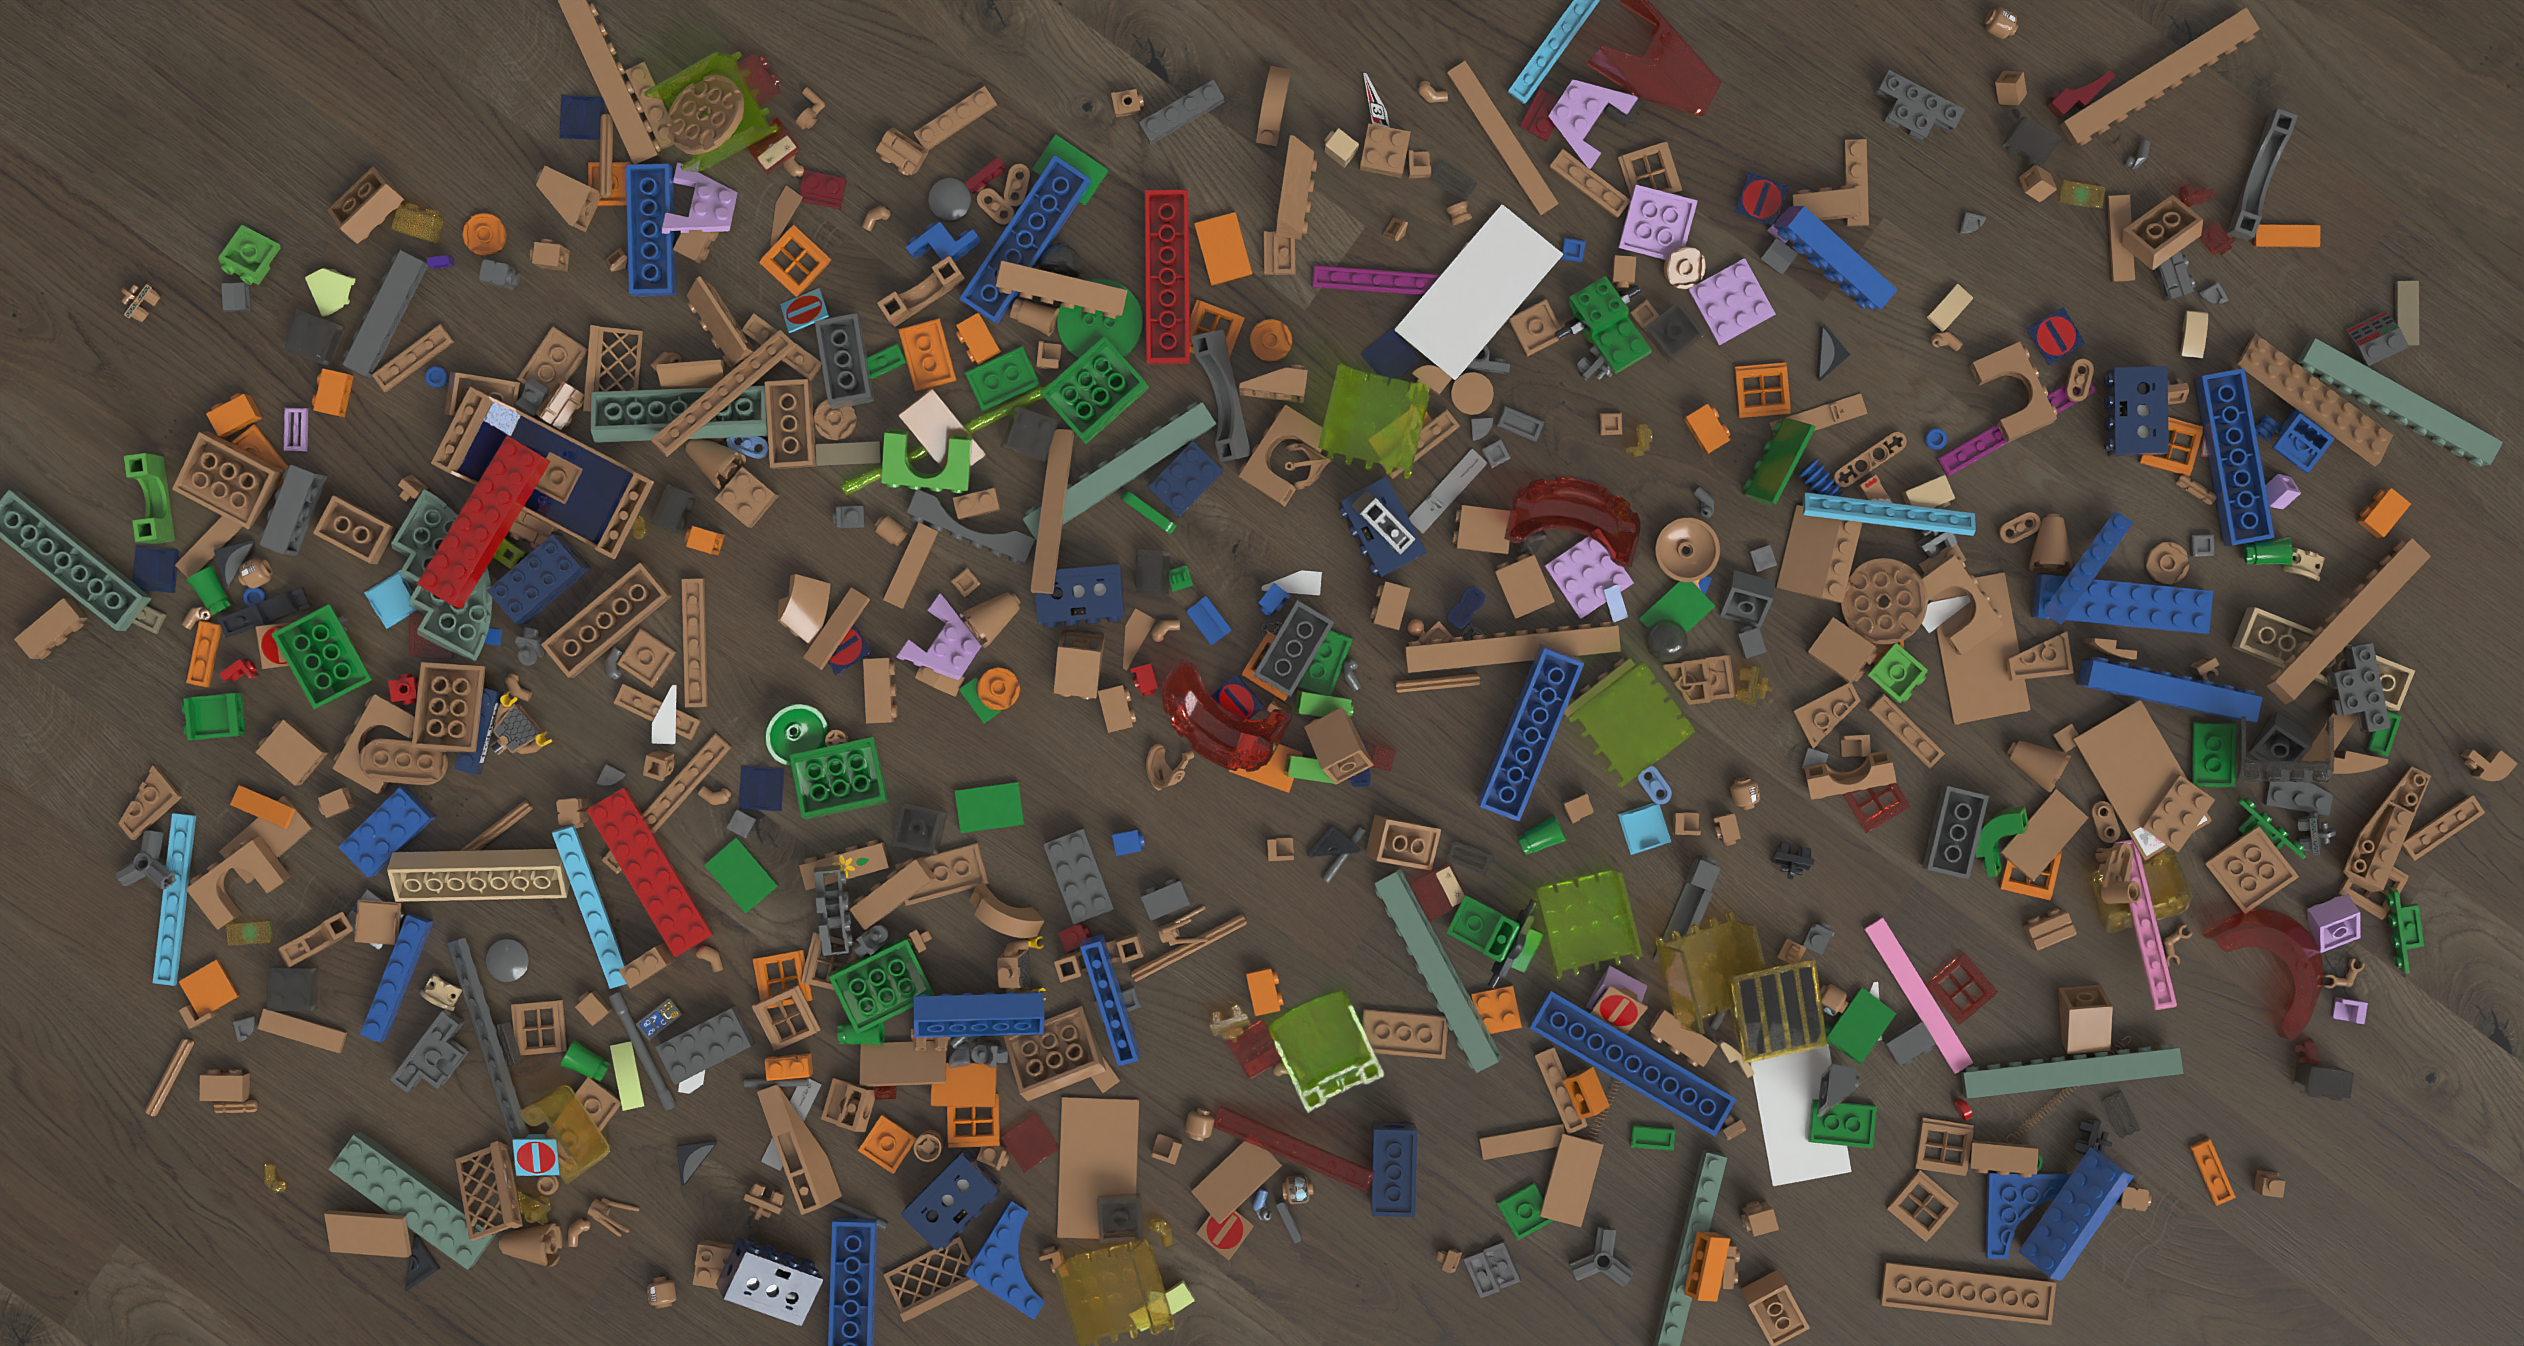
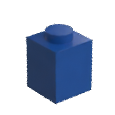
[1112,829,1145,856]

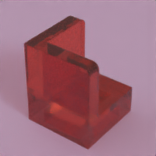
[1371,746,1396,771]

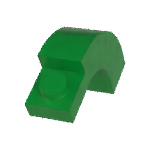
[1976,806,2029,877]

